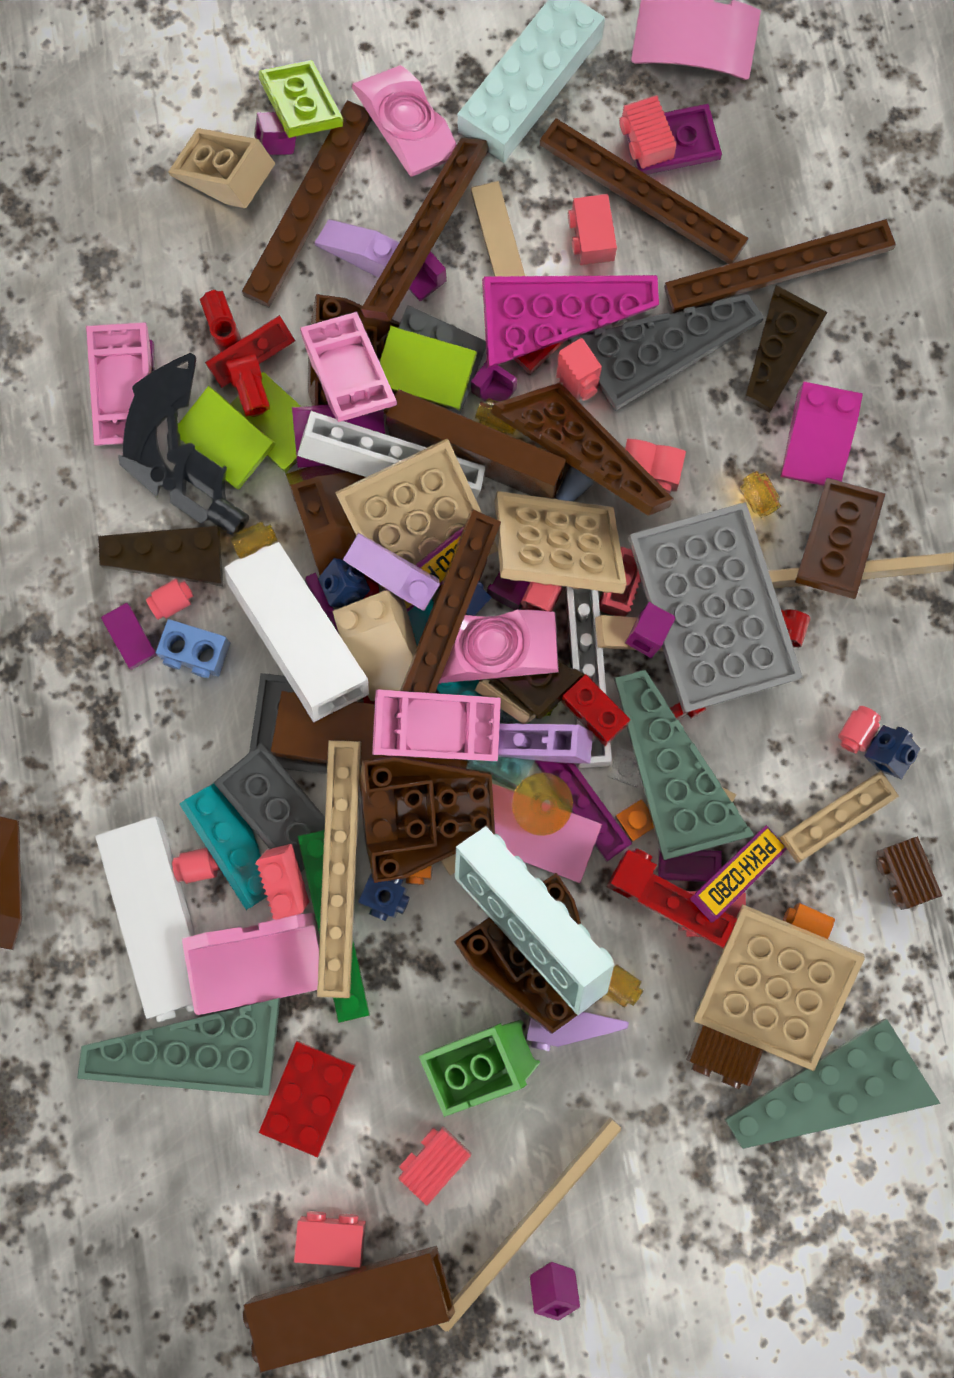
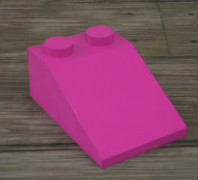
[781,381,863,486]

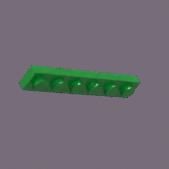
[298,830,370,1023]

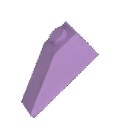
[315,219,399,278]
[343,533,440,611]
[498,724,593,764]
[526,1012,629,1051]

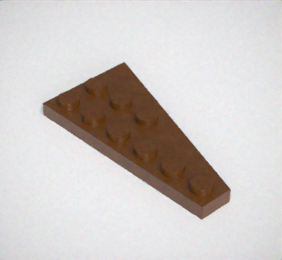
[490,382,674,516]

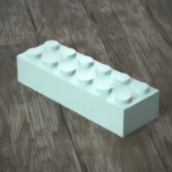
[457,0,605,163]
[455,826,614,1015]

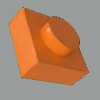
[615,799,654,842]
[405,866,433,885]

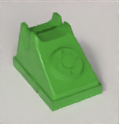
[419,1020,540,1117]

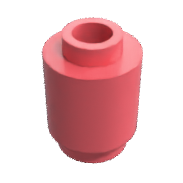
[146,579,194,620]
[838,706,881,754]
[172,848,220,884]

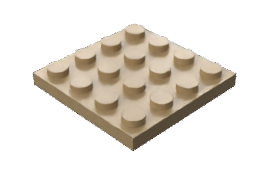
[335,439,498,590]
[494,491,627,594]
[694,904,865,1071]

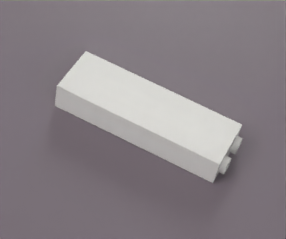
[224,542,369,722]
[95,816,195,1023]

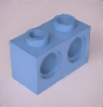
[156,619,231,679]

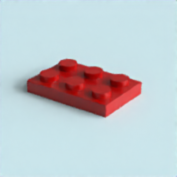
[259,1041,356,1158]

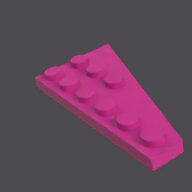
[482,275,659,369]

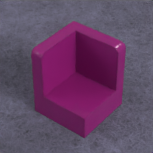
[254,112,296,155]
[409,251,447,301]
[471,360,517,406]
[487,571,530,610]
[625,602,675,658]
[530,1262,580,1321]

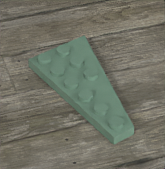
[614,670,755,860]
[77,998,280,1096]
[724,1019,941,1149]

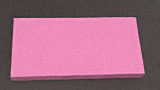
[492,783,602,883]

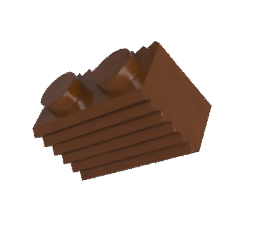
[876,836,943,910]
[686,1024,763,1090]

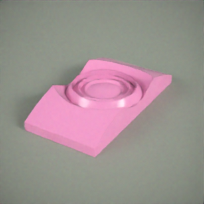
[352,65,456,177]
[300,312,397,422]
[86,322,152,446]
[439,610,559,683]
[372,690,501,761]

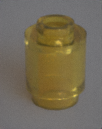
[475,398,516,435]
[740,471,781,518]
[231,521,278,559]
[605,964,643,1008]

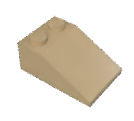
[168,128,275,209]
[333,590,417,701]

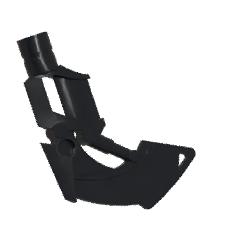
[118,353,249,537]

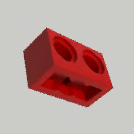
[561,674,631,747]
[606,848,657,902]

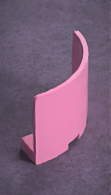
[631,0,761,80]
[182,913,320,1015]

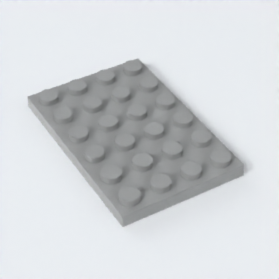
[628,502,803,714]

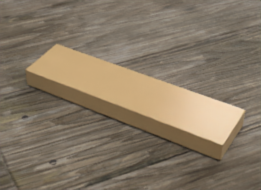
[471,181,525,276]
[779,771,899,863]

